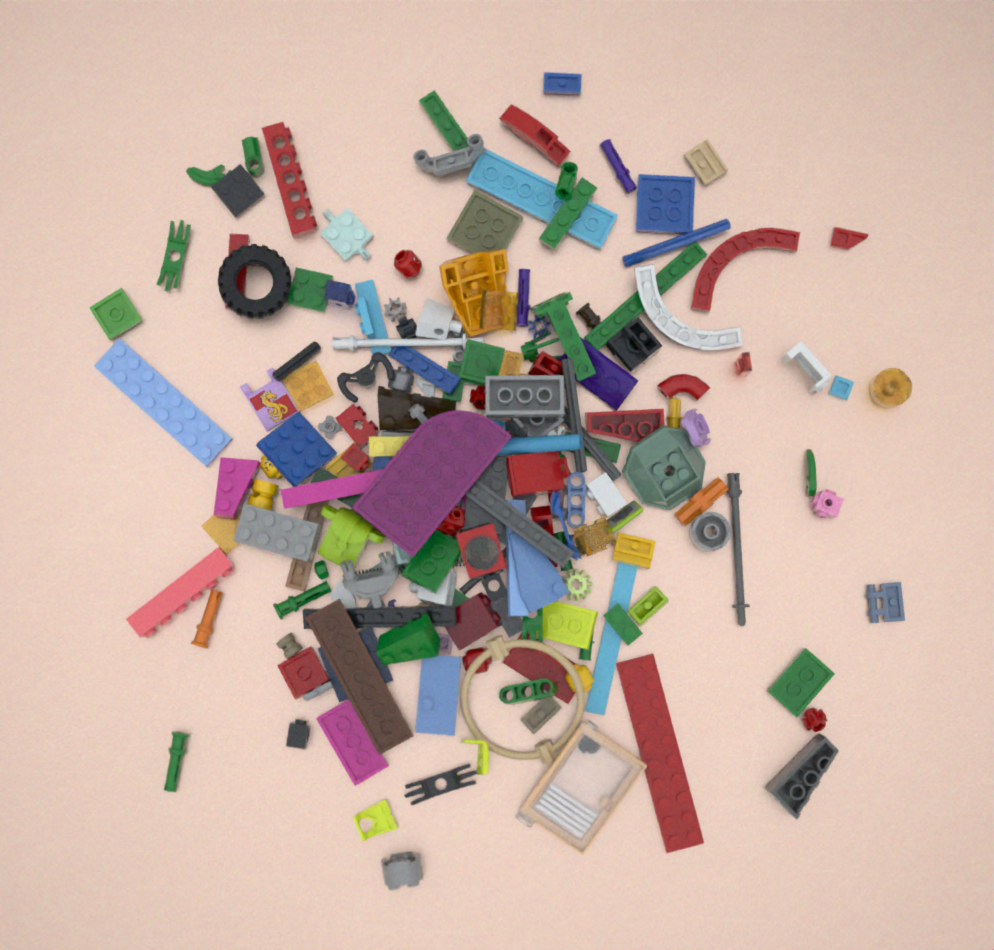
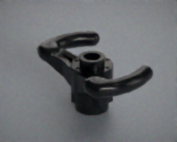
[337,352,394,403]

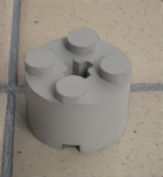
[690,512,731,552]
[381,852,424,890]

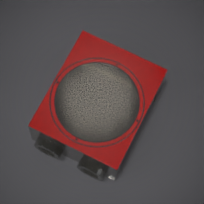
[456,521,507,580]

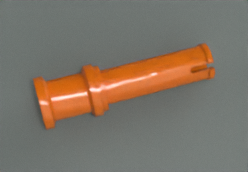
[191,589,223,649]

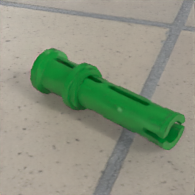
[273,581,332,620]
[164,731,189,792]

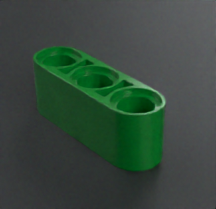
[499,679,558,705]

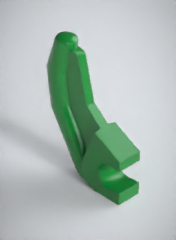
[186,164,231,186]
[806,449,817,496]

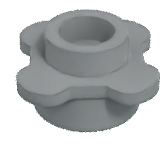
[318,415,341,438]

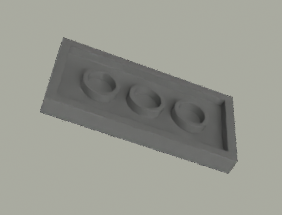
[463,457,508,535]

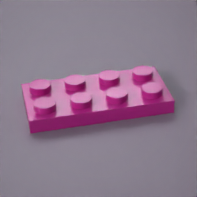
[316,699,389,786]

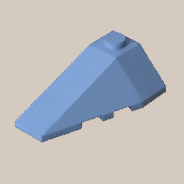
[508,532,569,613]

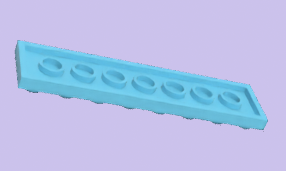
[466,149,618,250]

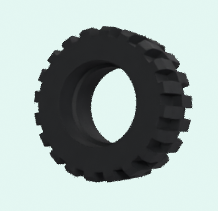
[218,244,291,319]

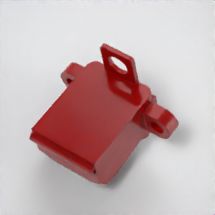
[506,451,569,505]

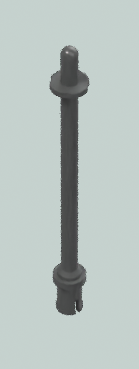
[727,473,750,626]

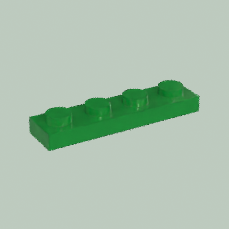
[419,90,469,151]
[539,177,598,250]

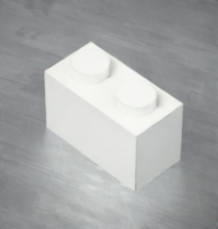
[585,472,627,518]

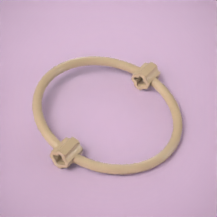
[460,635,585,764]

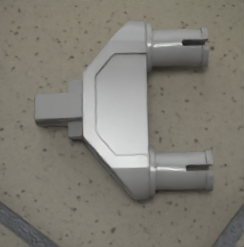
[340,551,398,609]

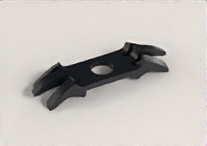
[404,763,477,806]

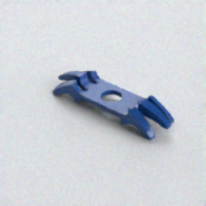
[551,491,581,560]

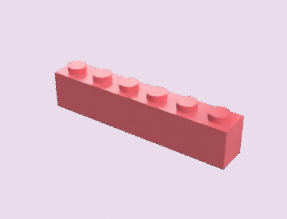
[126,547,235,638]

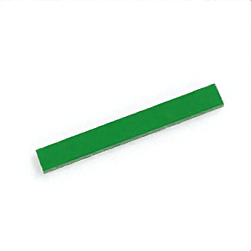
[583,242,708,350]

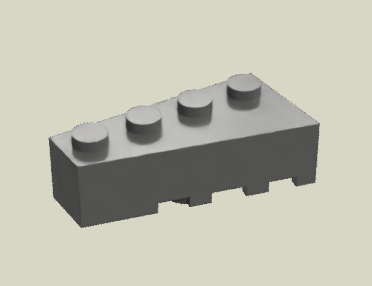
[765,733,839,820]

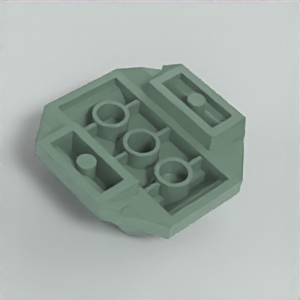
[622,426,706,510]

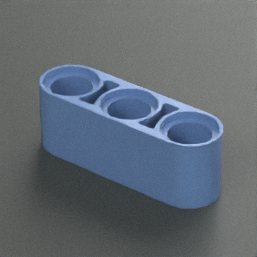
[567,472,585,529]

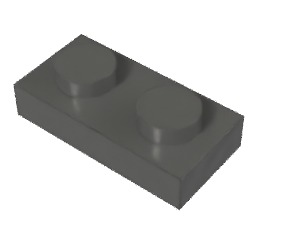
[490,595,523,638]

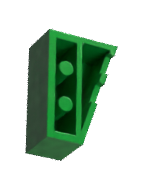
[376,613,440,665]

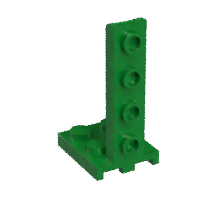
[530,292,596,381]

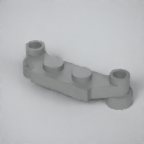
[413,134,485,177]

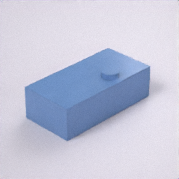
[415,655,461,736]

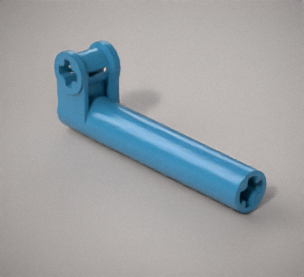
[491,419,583,456]

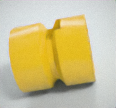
[247,479,278,511]

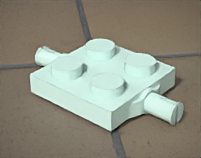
[320,208,374,262]

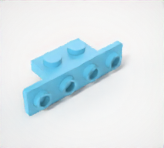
[355,279,391,354]

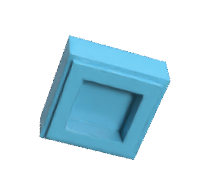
[828,375,854,400]

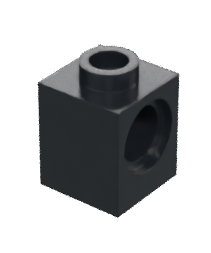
[481,572,507,602]
[286,719,311,749]

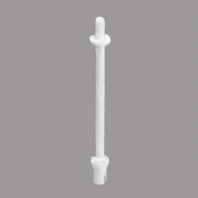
[332,333,485,351]

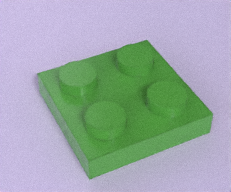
[89,288,143,341]

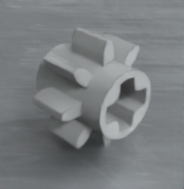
[384,297,407,321]

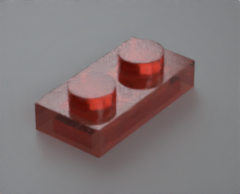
[734,352,752,378]

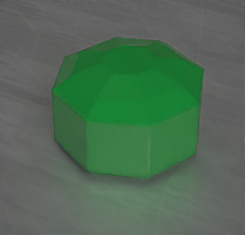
[314,560,329,580]

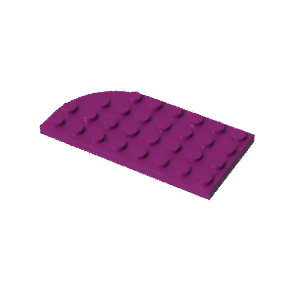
[352,410,512,557]

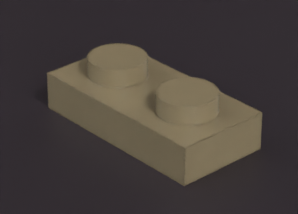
[521,697,562,734]

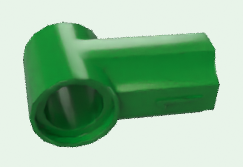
[242,136,265,177]
[555,162,578,200]

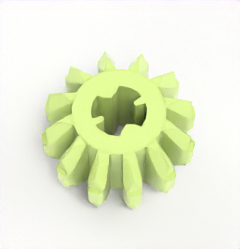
[562,568,593,601]

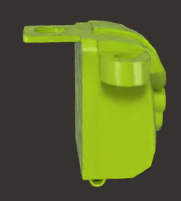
[318,505,386,569]

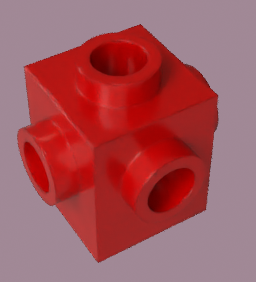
[436,505,466,535]

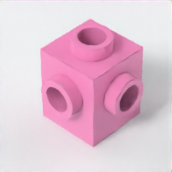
[811,489,844,518]

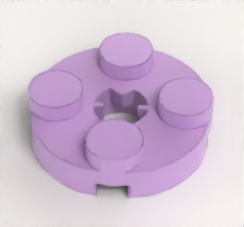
[681,408,711,447]

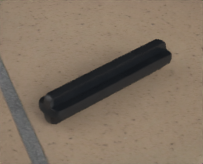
[272,341,321,382]

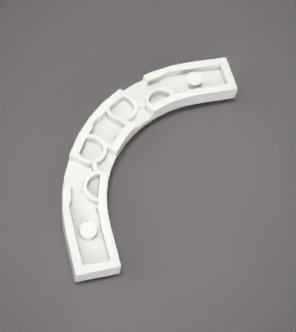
[634,264,743,350]

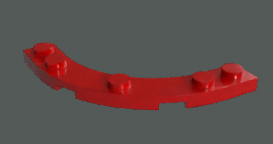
[691,228,800,312]

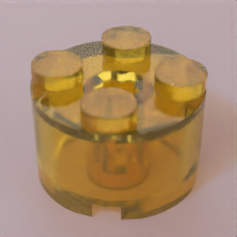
[869,368,912,409]
[573,517,617,557]

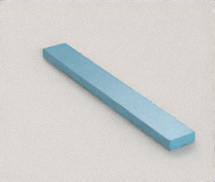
[585,562,638,715]

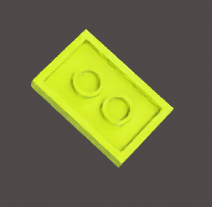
[536,601,598,650]

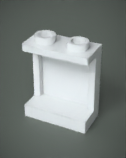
[780,341,832,393]

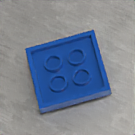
[636,174,695,234]
[256,412,337,487]

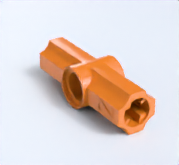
[674,477,729,527]

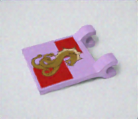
[240,367,300,431]

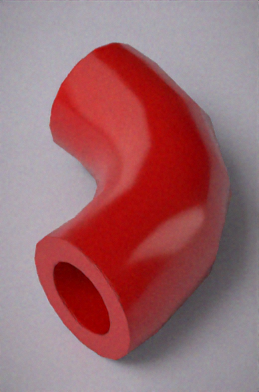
[657,374,710,400]

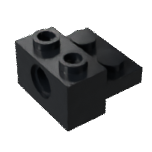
[606,317,663,372]

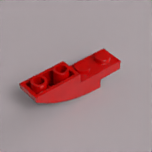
[499,104,571,167]

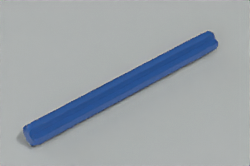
[622,219,731,267]

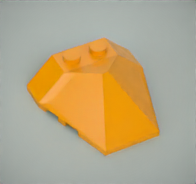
[439,249,509,337]

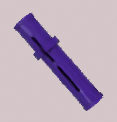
[600,139,637,194]
[515,269,530,327]

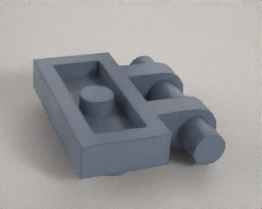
[866,582,905,623]

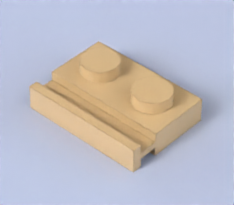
[684,139,728,186]

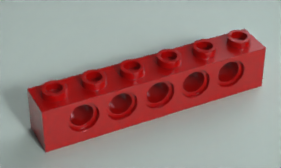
[262,122,317,239]

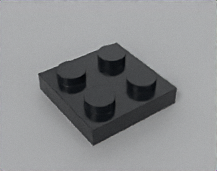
[211,164,265,217]

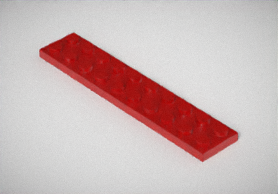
[616,653,704,853]

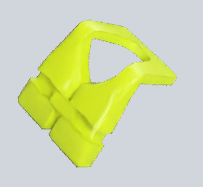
[460,740,489,775]
[353,800,398,841]

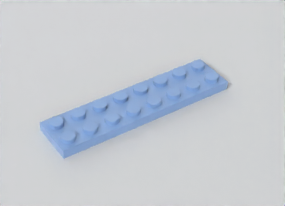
[94,338,233,467]

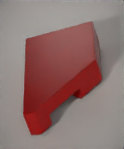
[830,227,869,250]

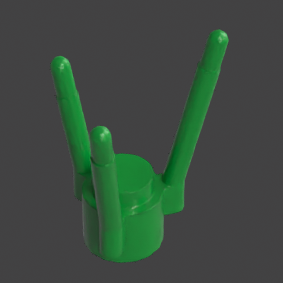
[520,331,562,363]

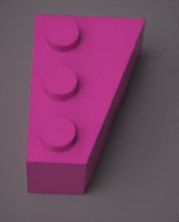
[213,457,261,520]

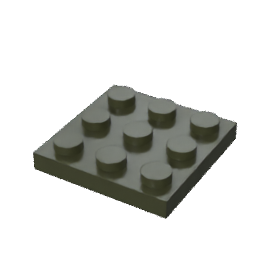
[447,190,524,254]

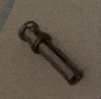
[576,302,615,356]

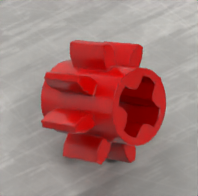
[469,386,486,409]
[802,708,828,732]

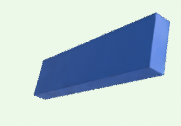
[388,346,461,395]

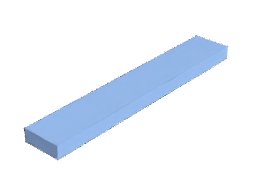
[505,500,529,616]

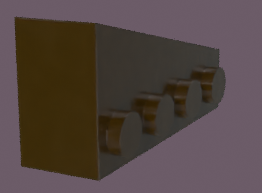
[377,386,456,430]

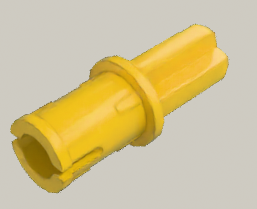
[667,398,682,428]

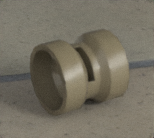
[276,632,302,659]

